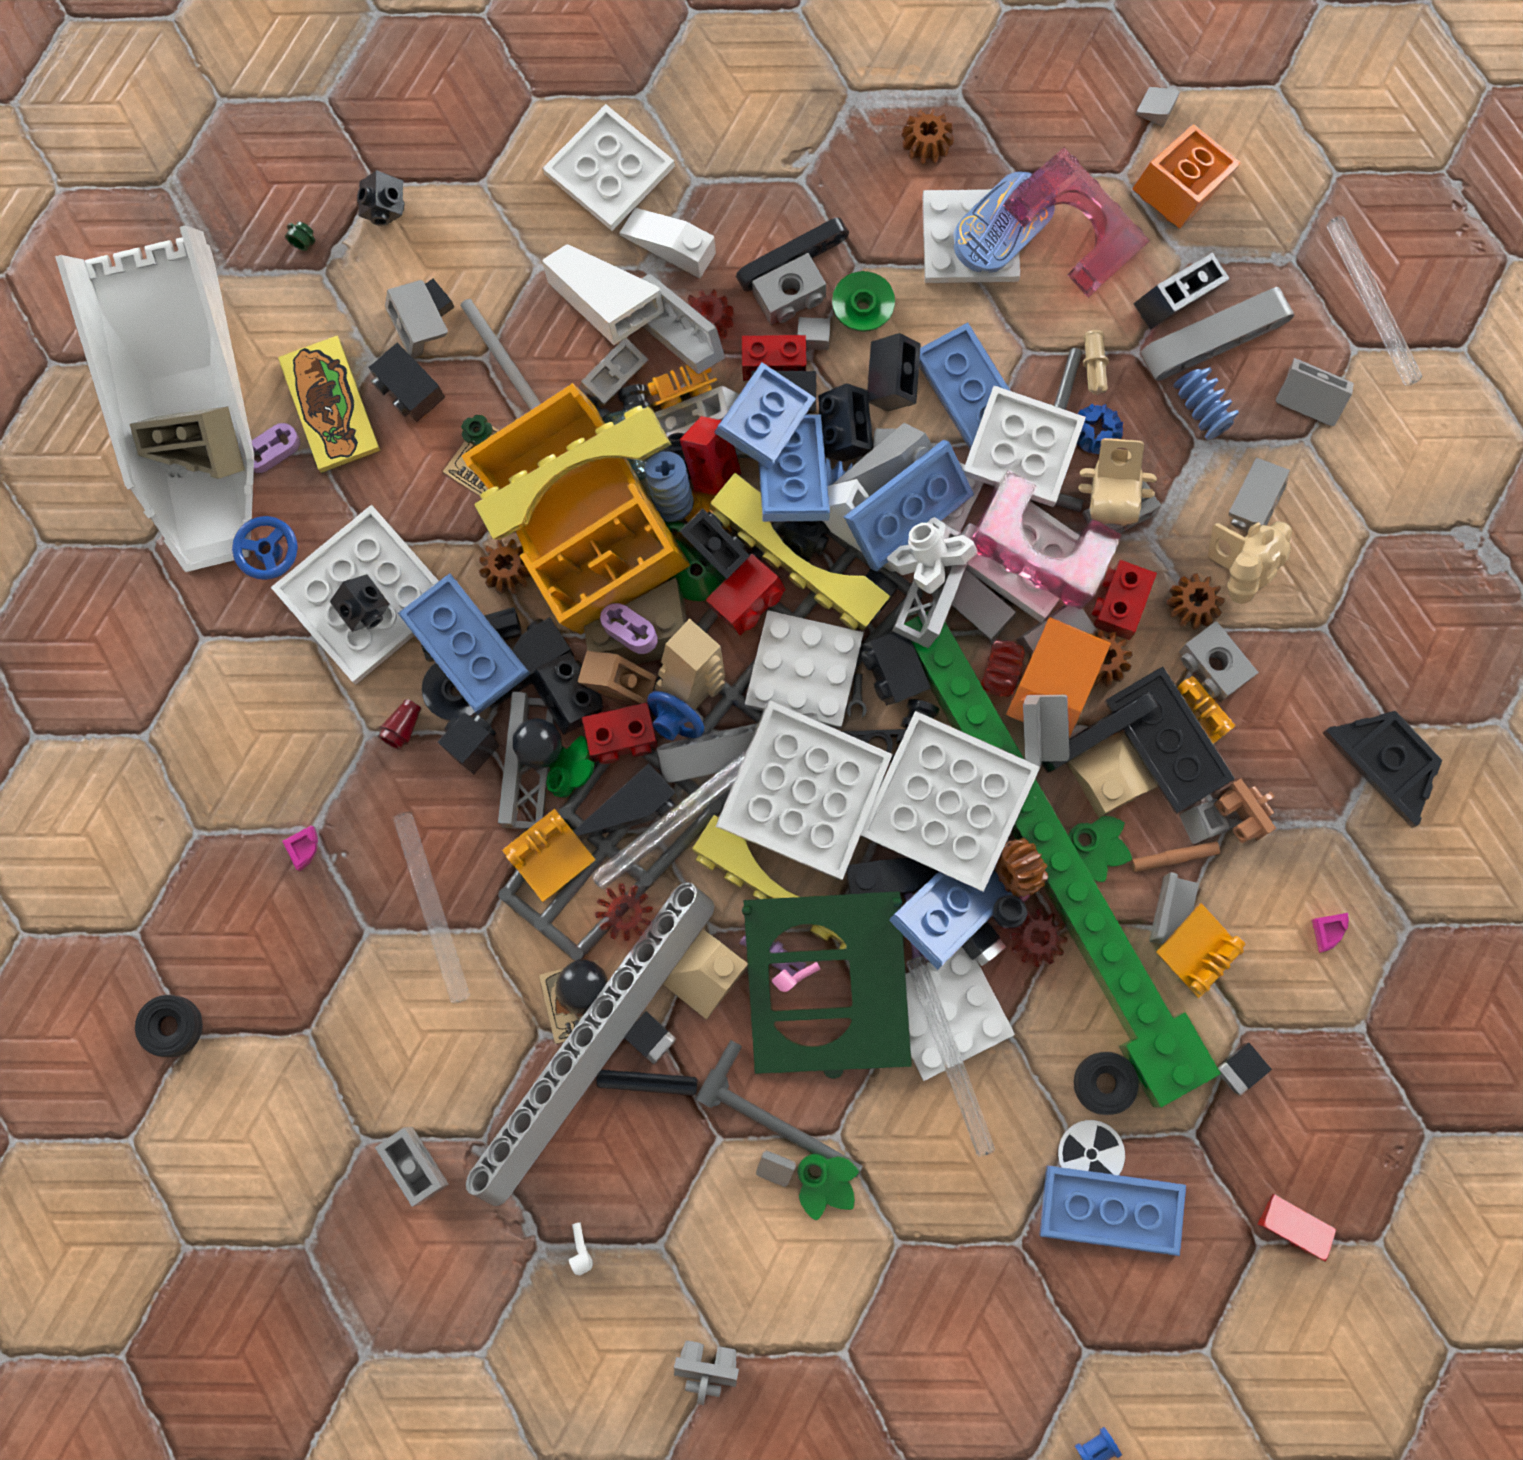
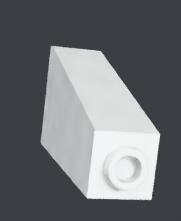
[542,244,665,345]

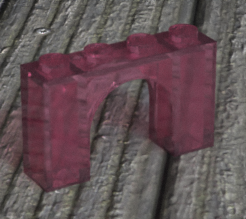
[1003,147,1150,298]
[969,470,1122,610]

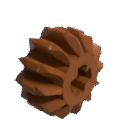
[901,108,954,165]
[479,539,531,594]
[1167,573,1225,630]
[1094,630,1133,687]
[994,838,1048,897]

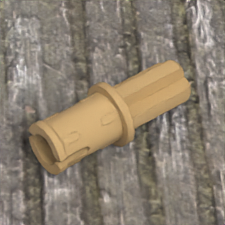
[1083,330,1109,395]

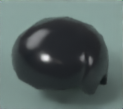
[513,718,562,771]
[555,959,608,1014]

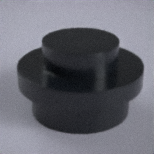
[992,895,1027,929]

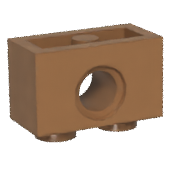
[578,651,657,705]

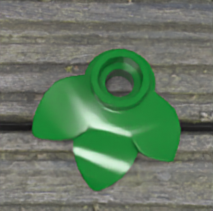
[546,735,594,798]
[1068,816,1132,883]
[797,1154,859,1220]

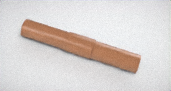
[1131,841,1220,872]

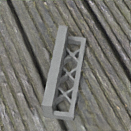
[642,274,725,374]
[892,522,981,648]
[498,692,554,829]

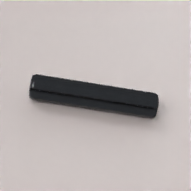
[596,1069,698,1096]

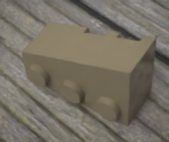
[129,406,245,479]
[584,577,687,664]

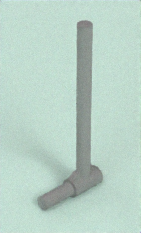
[460,299,588,410]

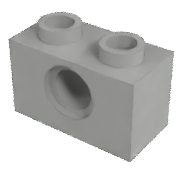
[752,253,826,325]
[1179,621,1259,703]
[375,1127,449,1207]

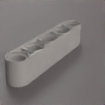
[1141,287,1295,381]
[656,713,818,782]

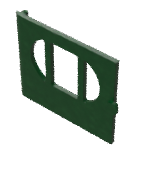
[742,891,912,1079]

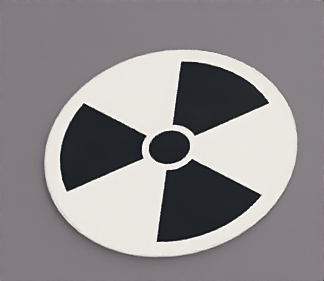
[1058,1120,1125,1175]

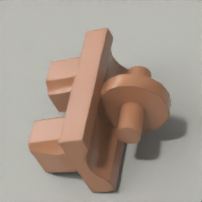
[1214,778,1277,843]

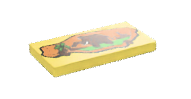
[278,335,381,473]

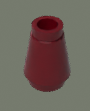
[378,699,422,750]

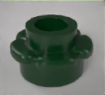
[285,222,316,251]
[461,415,493,446]

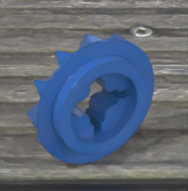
[1077,403,1123,454]

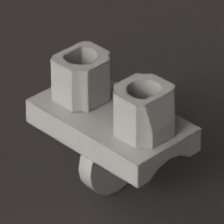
[674,1341,739,1405]

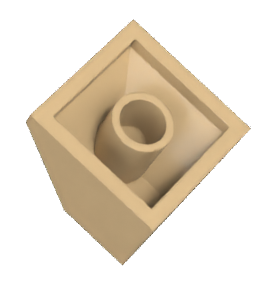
[1067,730,1158,818]
[663,929,748,1020]

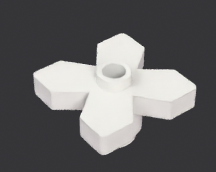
[887,517,978,594]

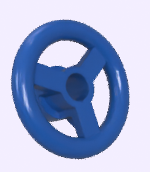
[232,516,298,580]
[647,691,704,740]

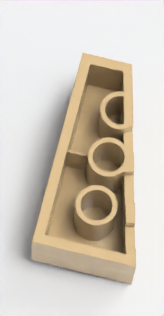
[655,619,725,710]

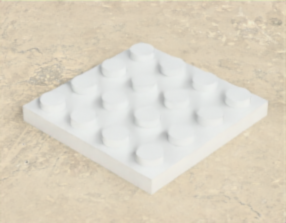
[271,505,439,685]
[716,700,893,880]
[861,711,1040,892]

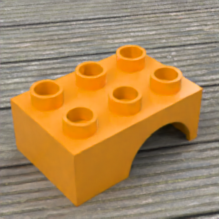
[461,383,690,635]

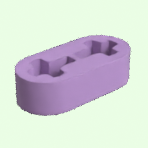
[251,423,300,473]
[600,603,658,654]

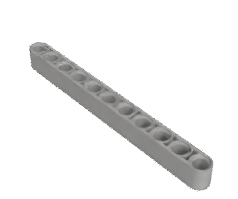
[466,882,714,1206]

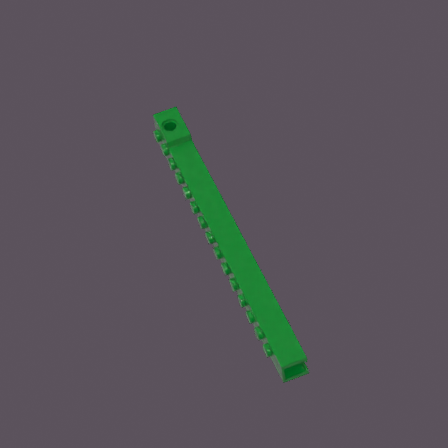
[904,611,1221,1108]

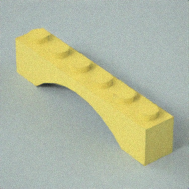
[474,405,671,540]
[709,473,890,631]
[693,815,847,949]

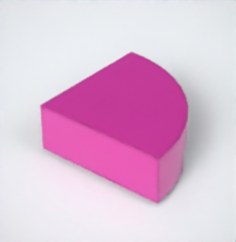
[282,825,318,871]
[1312,913,1349,953]

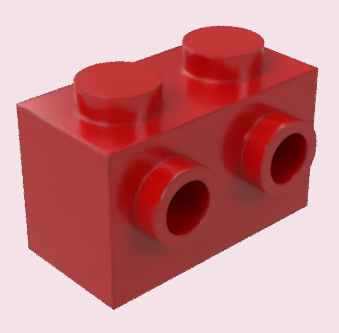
[706,554,786,636]
[1091,560,1157,641]
[582,703,658,764]

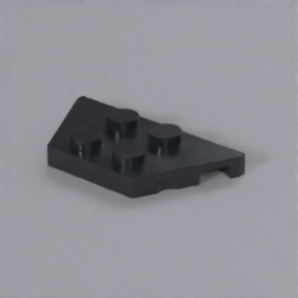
[1323,711,1442,828]

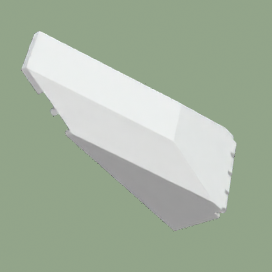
[55,226,254,572]

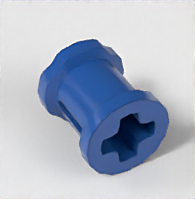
[1074,1427,1122,1460]

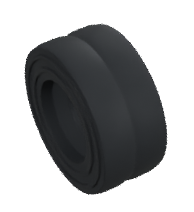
[135,995,203,1057]
[1074,1052,1139,1115]

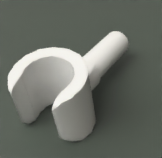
[569,1223,593,1276]

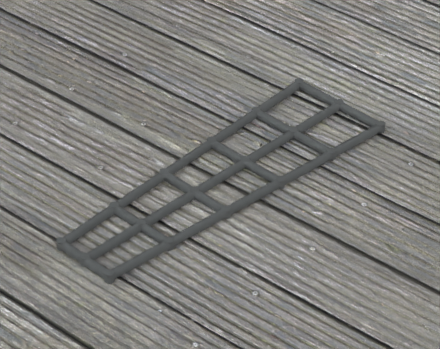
[498,521,923,961]

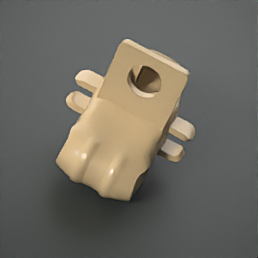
[1078,438,1157,526]
[1208,521,1292,604]

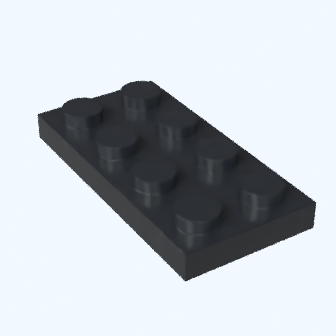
[1105,666,1235,814]

